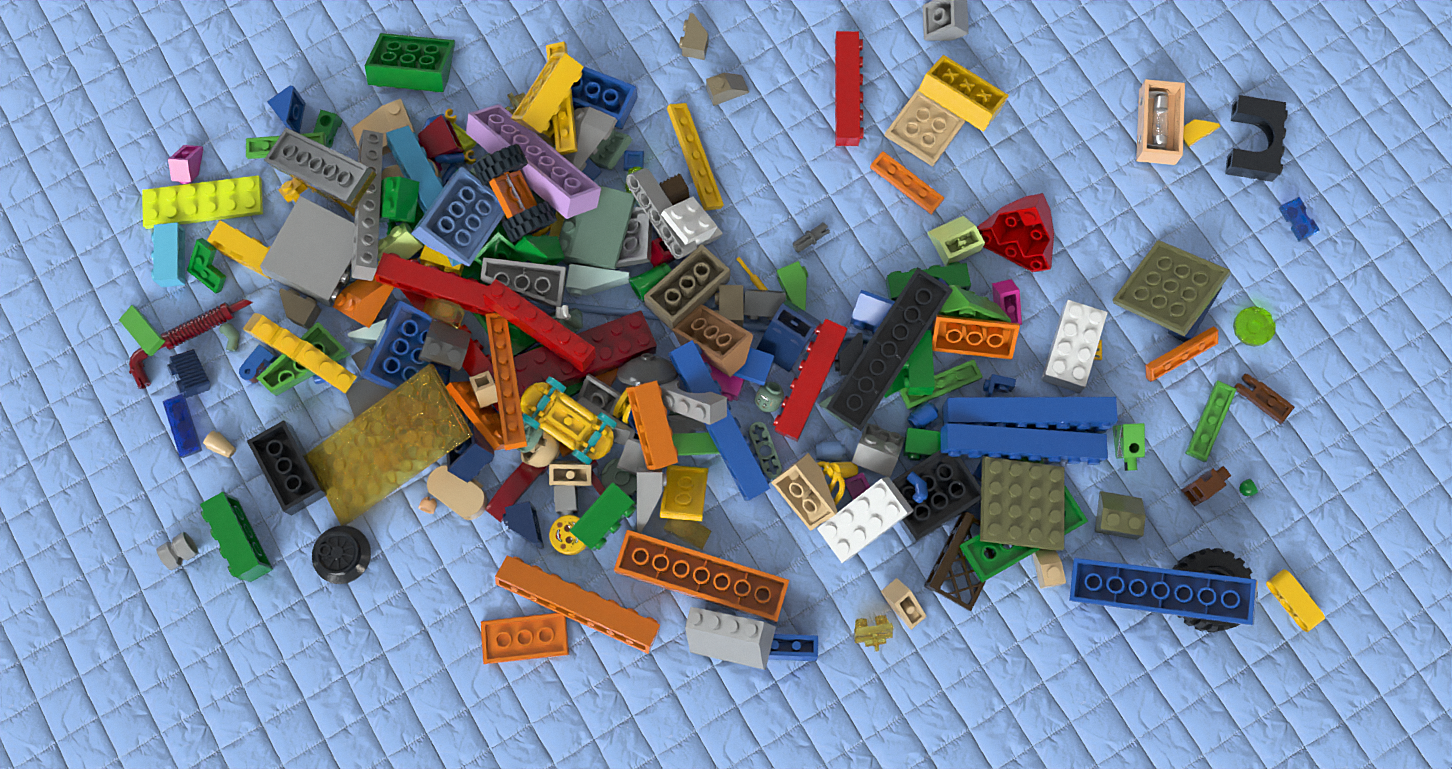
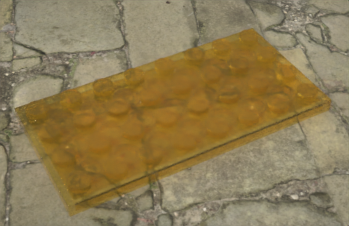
[306,364,473,525]

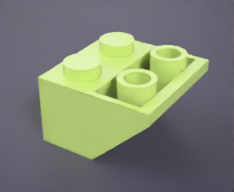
[928,216,985,266]

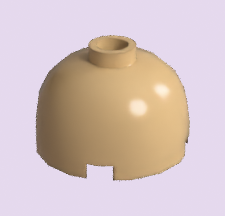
[521,430,560,467]

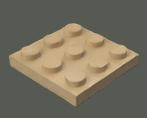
[884,89,966,167]

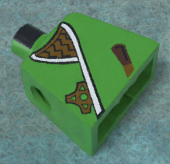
[1112,423,1145,471]

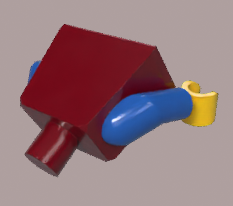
[418,109,476,165]

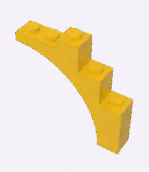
[243,313,357,393]

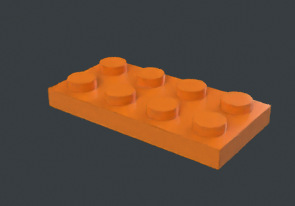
[445,381,505,450]

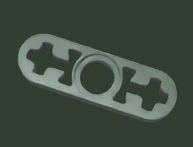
[749,422,782,480]

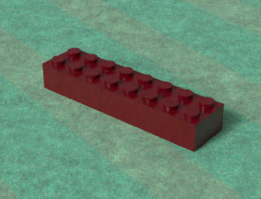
[487,310,657,403]

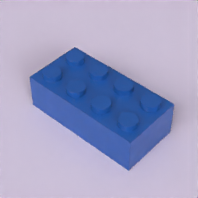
[571,66,638,129]

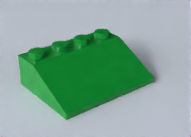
[364,33,455,92]

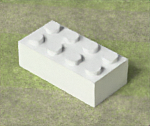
[1041,300,1108,393]
[817,477,914,563]

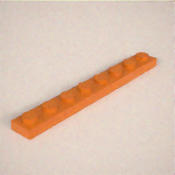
[485,312,527,451]

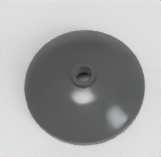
[617,353,678,386]

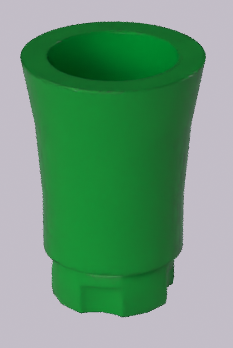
[628,262,672,303]

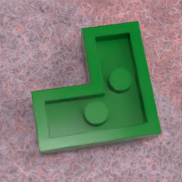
[187,238,226,294]

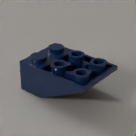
[756,300,821,372]

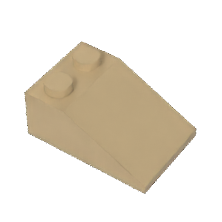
[351,99,416,156]
[771,453,838,531]

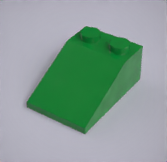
[379,176,420,222]

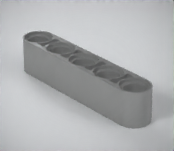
[626,168,697,259]

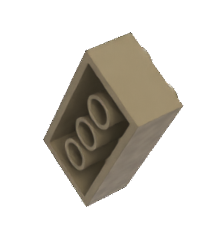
[644,244,730,331]

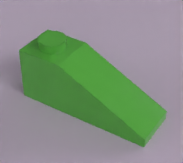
[776,261,808,311]

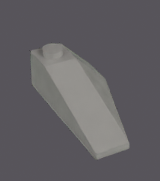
[562,107,618,172]

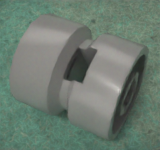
[156,532,199,571]

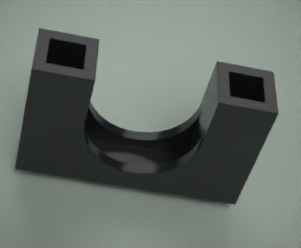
[1225,95,1288,182]

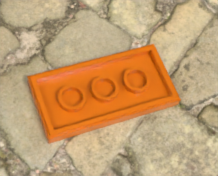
[481,613,569,664]

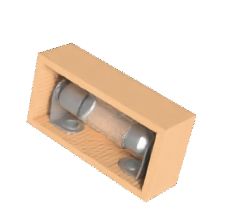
[1136,79,1185,165]

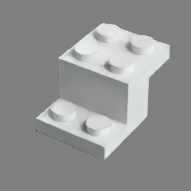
[661,197,723,248]

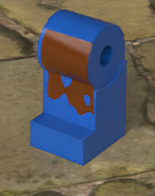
[239,344,278,383]

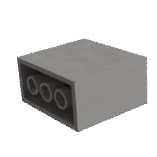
[260,196,354,307]

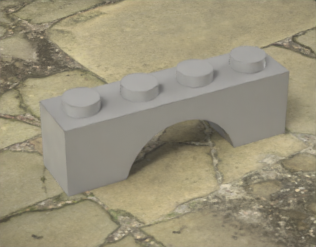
[659,379,727,425]

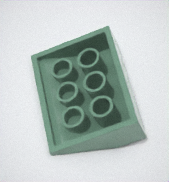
[558,185,636,269]

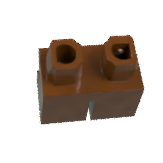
[1181,466,1231,506]

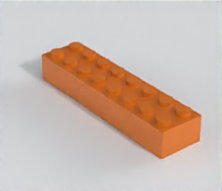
[614,530,789,623]

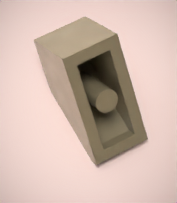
[706,73,749,106]

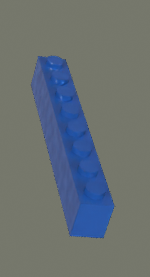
[668,340,771,501]
[940,423,1108,465]

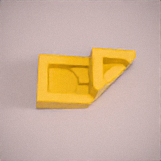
[1183,119,1220,147]

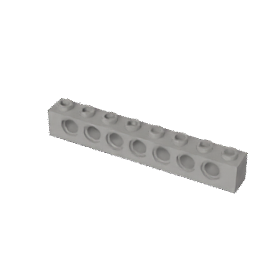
[351,130,383,281]

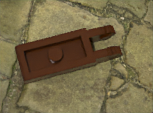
[1234,373,1295,424]

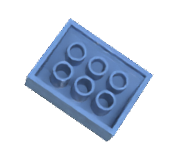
[411,167,505,266]

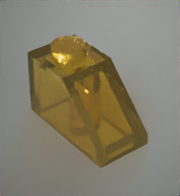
[422,298,465,329]
[664,518,711,550]

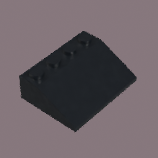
[892,450,981,544]

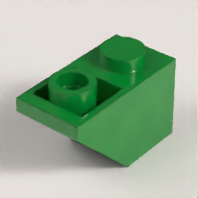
[514,235,565,266]

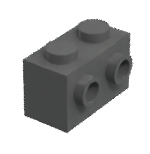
[743,289,786,320]

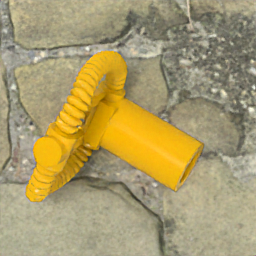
[817,461,858,506]

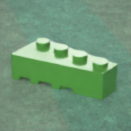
[257,322,351,396]

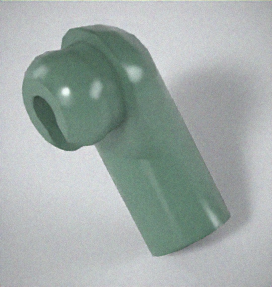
[219,323,240,352]

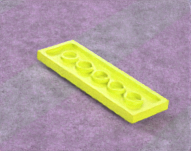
[142,175,263,229]

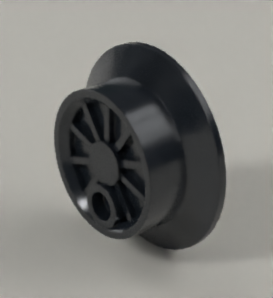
[312,525,371,584]

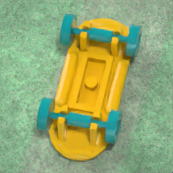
[521,376,617,466]

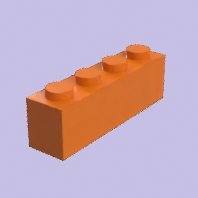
[626,380,678,470]

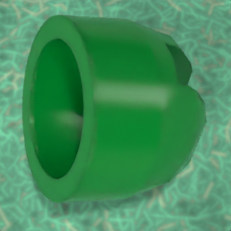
[1239,478,1258,497]

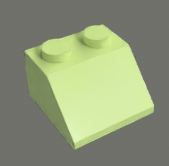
[378,222,423,260]

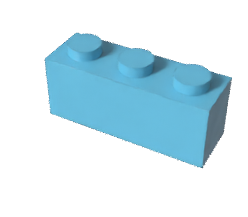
[151,223,185,287]

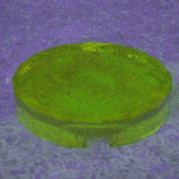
[1233,306,1276,347]

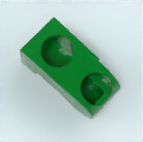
[313,109,343,148]

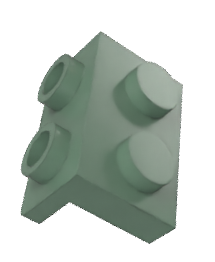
[589,129,632,170]

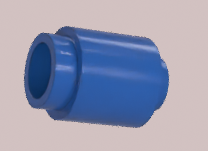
[907,401,938,429]

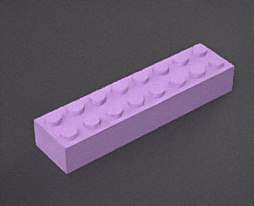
[466,104,601,219]

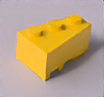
[207,220,272,280]

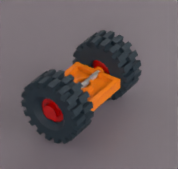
[473,144,557,243]

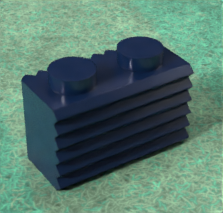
[167,349,210,398]

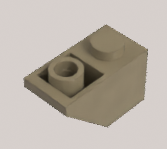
[679,13,709,60]
[279,288,322,330]

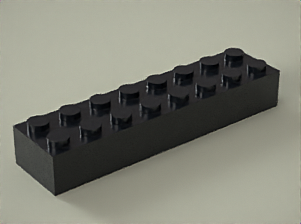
[826,267,953,431]

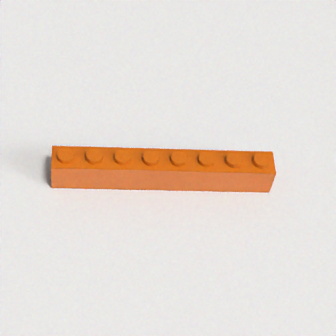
[495,555,660,654]

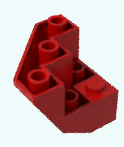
[977,193,1054,272]

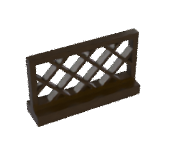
[923,512,1004,611]

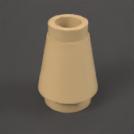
[203,430,236,458]

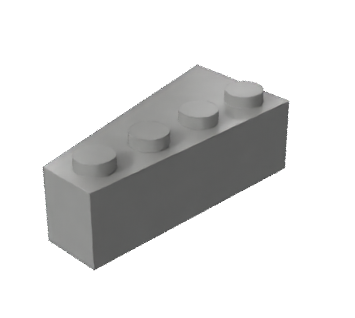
[481,258,567,309]

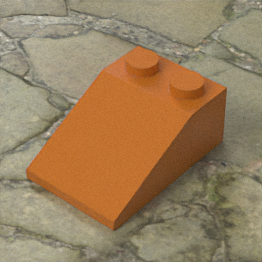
[332,266,394,328]

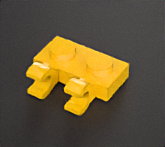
[278,177,317,203]

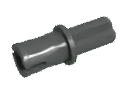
[793,222,830,252]

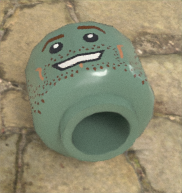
[754,381,784,412]

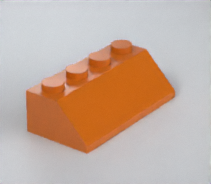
[931,315,1020,359]

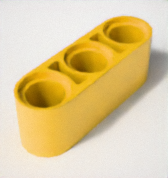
[1266,569,1325,632]

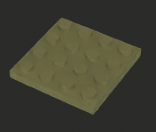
[1113,240,1231,336]
[980,457,1064,551]

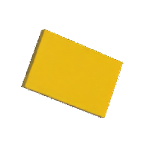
[660,465,708,521]

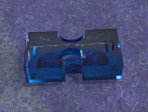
[1278,197,1320,242]

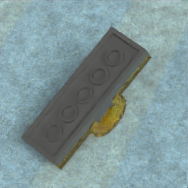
[264,128,377,208]

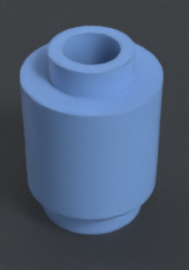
[815,440,846,462]

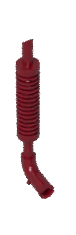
[129,299,254,389]

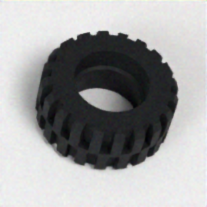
[1172,548,1258,632]

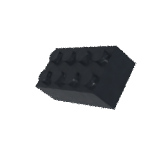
[247,420,328,516]

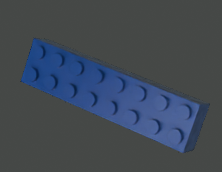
[942,397,1118,434]
[1069,558,1258,626]

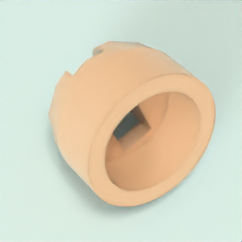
[418,497,437,514]

